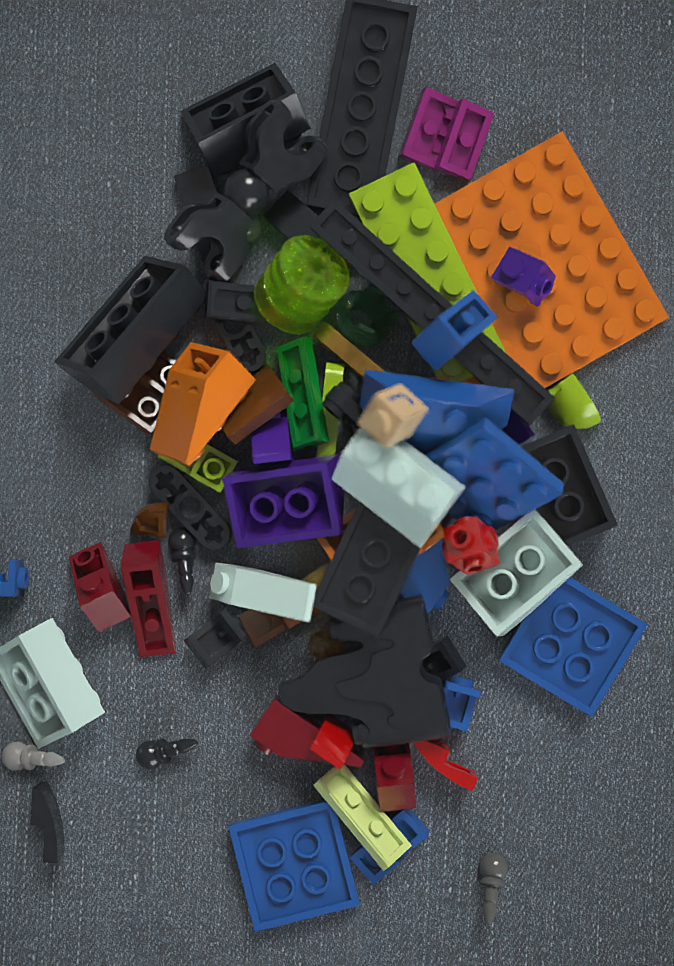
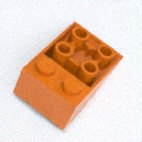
[150,342,256,466]

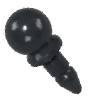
[168,528,196,595]
[136,738,198,769]

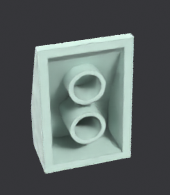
[450,509,583,637]

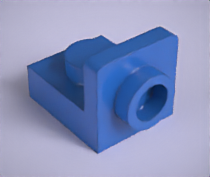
[0,559,29,597]

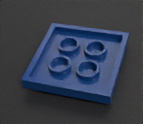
[424,417,564,531]
[498,577,648,717]
[228,799,360,932]

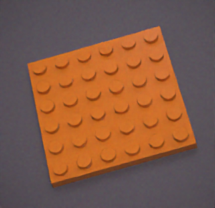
[435,131,669,388]

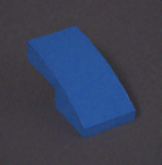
[350,809,430,885]

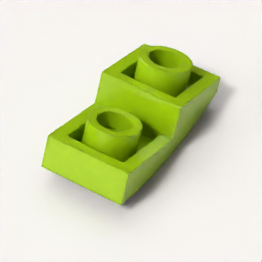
[157,444,238,492]

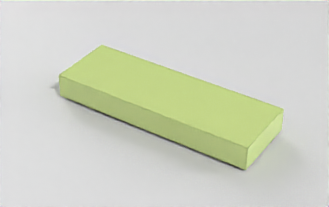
[313,765,412,871]

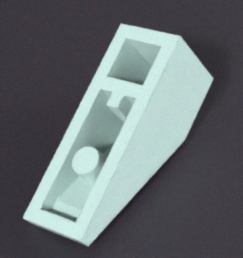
[209,563,316,622]

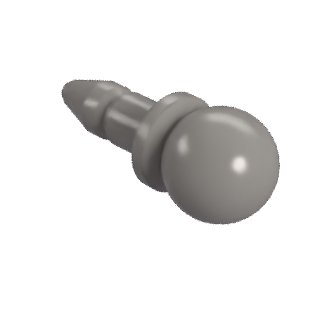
[2,742,65,771]

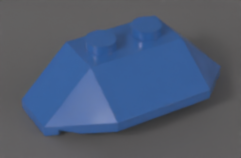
[360,370,514,454]

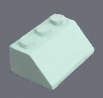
[332,426,466,548]
[0,618,105,749]

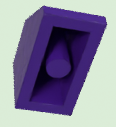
[252,412,294,466]

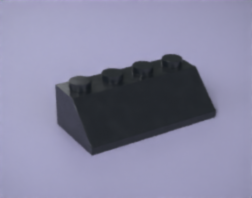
[54,256,206,404]

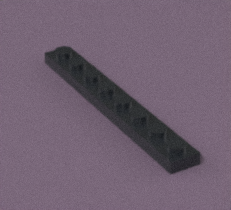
[310,199,555,426]

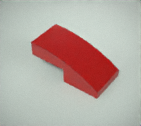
[309,714,355,770]
[413,739,478,792]

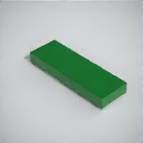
[276,337,329,452]

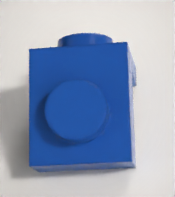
[442,675,481,732]

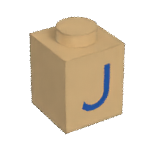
[358,384,429,448]

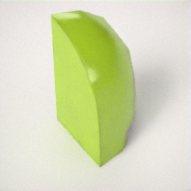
[547,374,601,429]

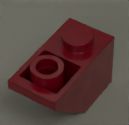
[69,542,131,632]
[373,743,416,812]

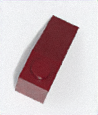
[121,540,176,658]
[250,695,365,767]

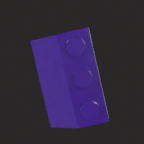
[222,454,345,548]

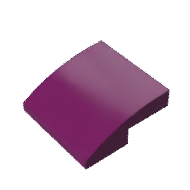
[398,87,494,181]

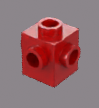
[442,516,501,575]

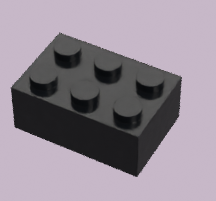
[520,424,618,547]

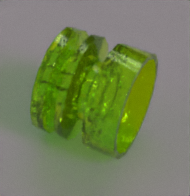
[254,235,350,334]

